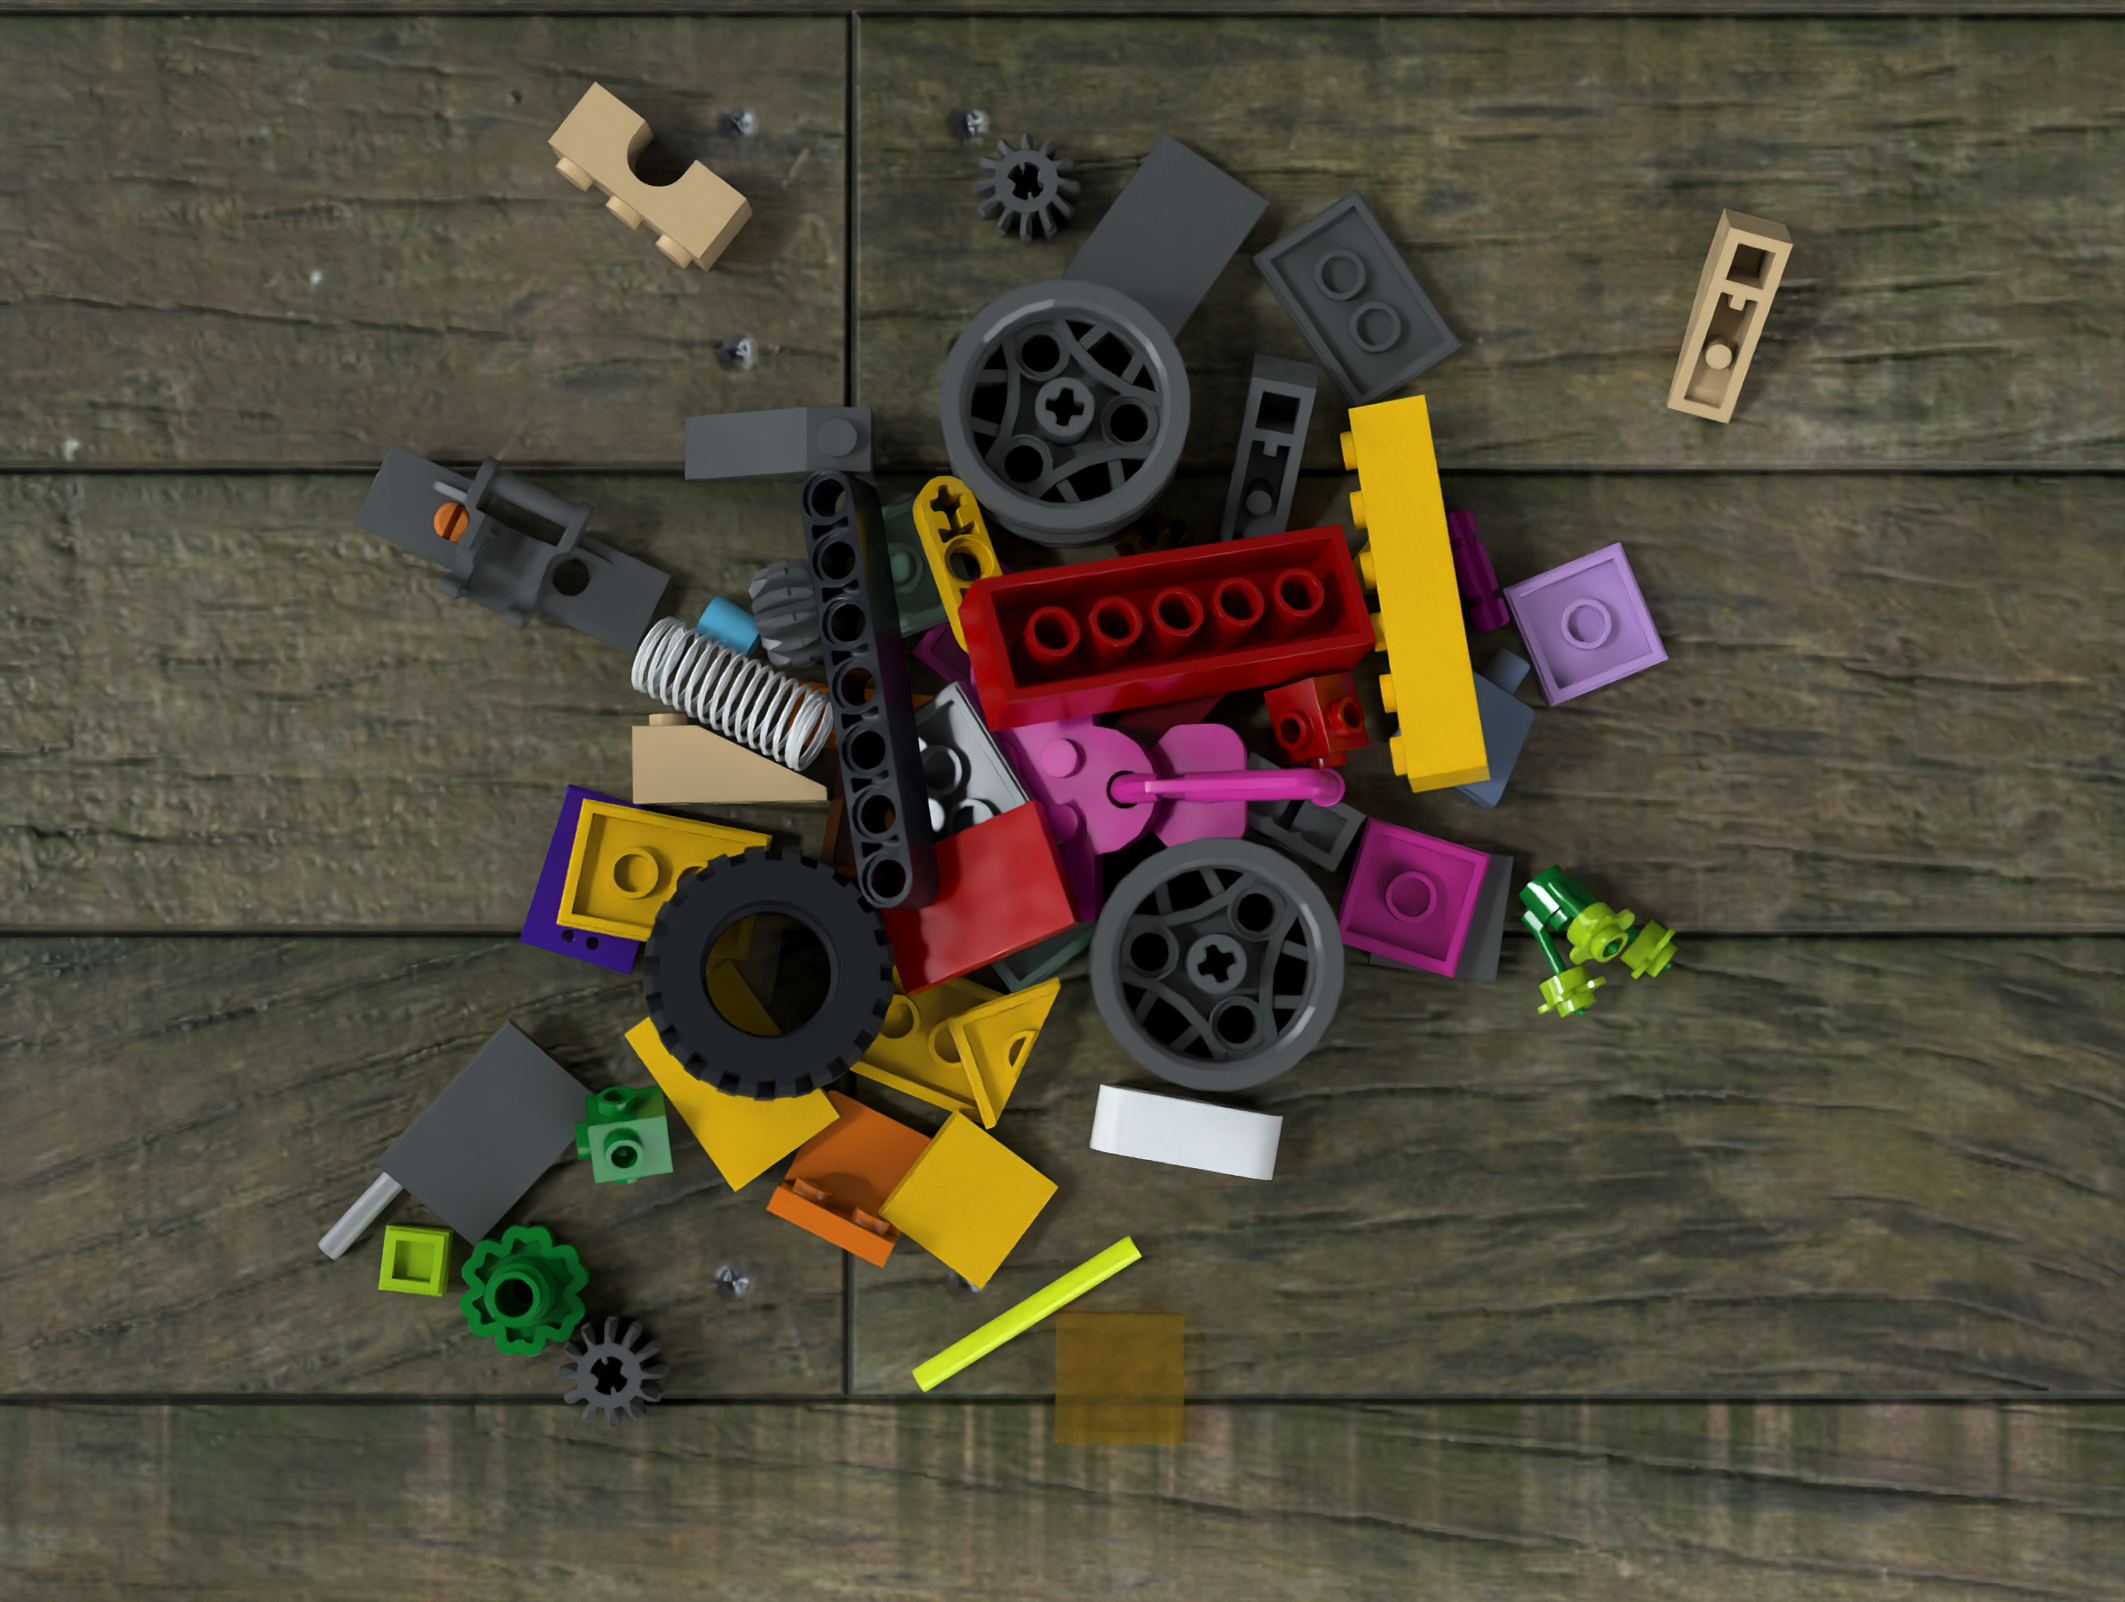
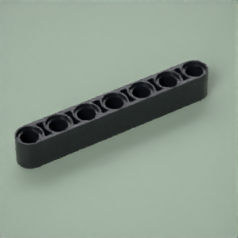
[800,468,940,910]

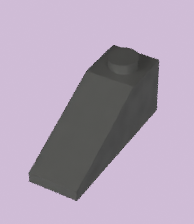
[1218,353,1317,542]
[685,407,876,483]

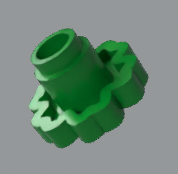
[459,1223,592,1357]

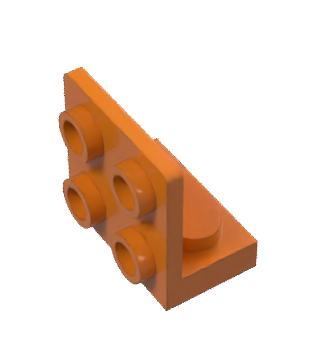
[766,1089,933,1268]

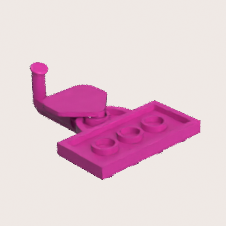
[971,666,1345,921]

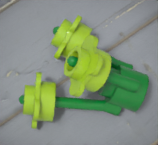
[1519,864,1678,1018]

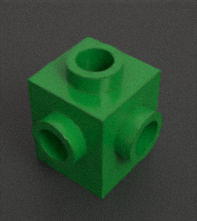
[574,1086,673,1184]

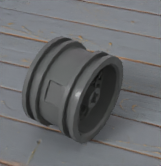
[939,279,1190,549]
[1089,838,1344,1091]

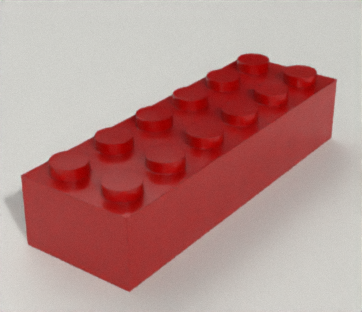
[957,524,1377,732]

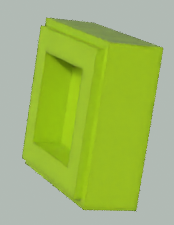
[378,1223,454,1297]

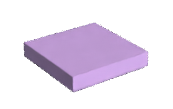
[1500,542,1669,708]

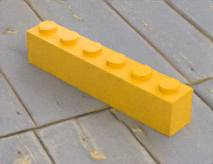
[1340,395,1491,793]

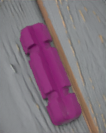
[1446,509,1510,633]

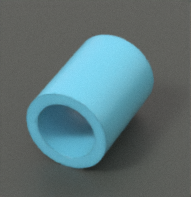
[696,594,761,662]

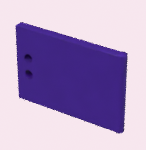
[519,784,681,975]

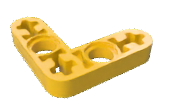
[912,476,1003,654]

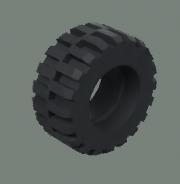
[643,845,896,1101]

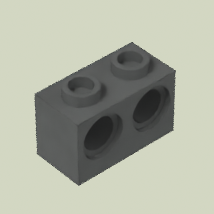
[1247,752,1365,873]

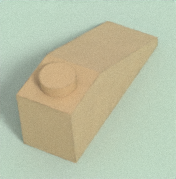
[1666,208,1793,424]
[632,714,832,806]

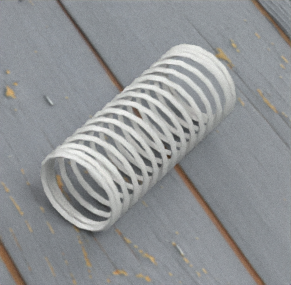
[631,616,834,771]

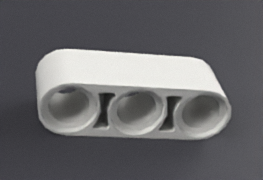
[1089,1084,1283,1180]

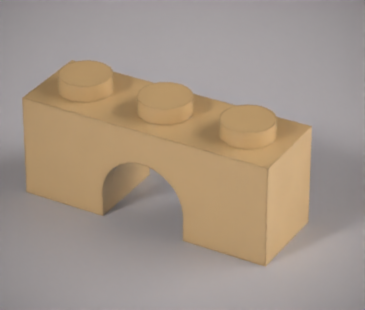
[548,82,753,272]

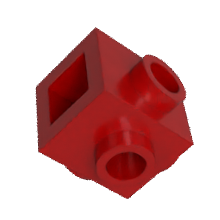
[1264,671,1370,770]

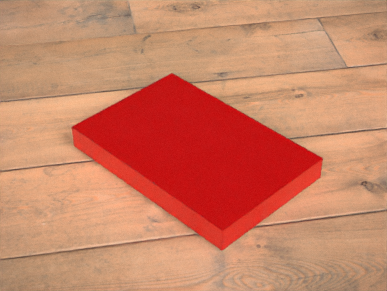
[877,800,1084,995]

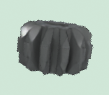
[972,132,1080,245]
[749,559,824,670]
[558,1314,670,1427]

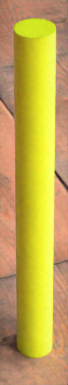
[912,1235,1142,1392]

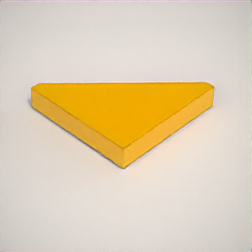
[946,976,1061,1130]

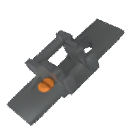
[354,443,672,656]

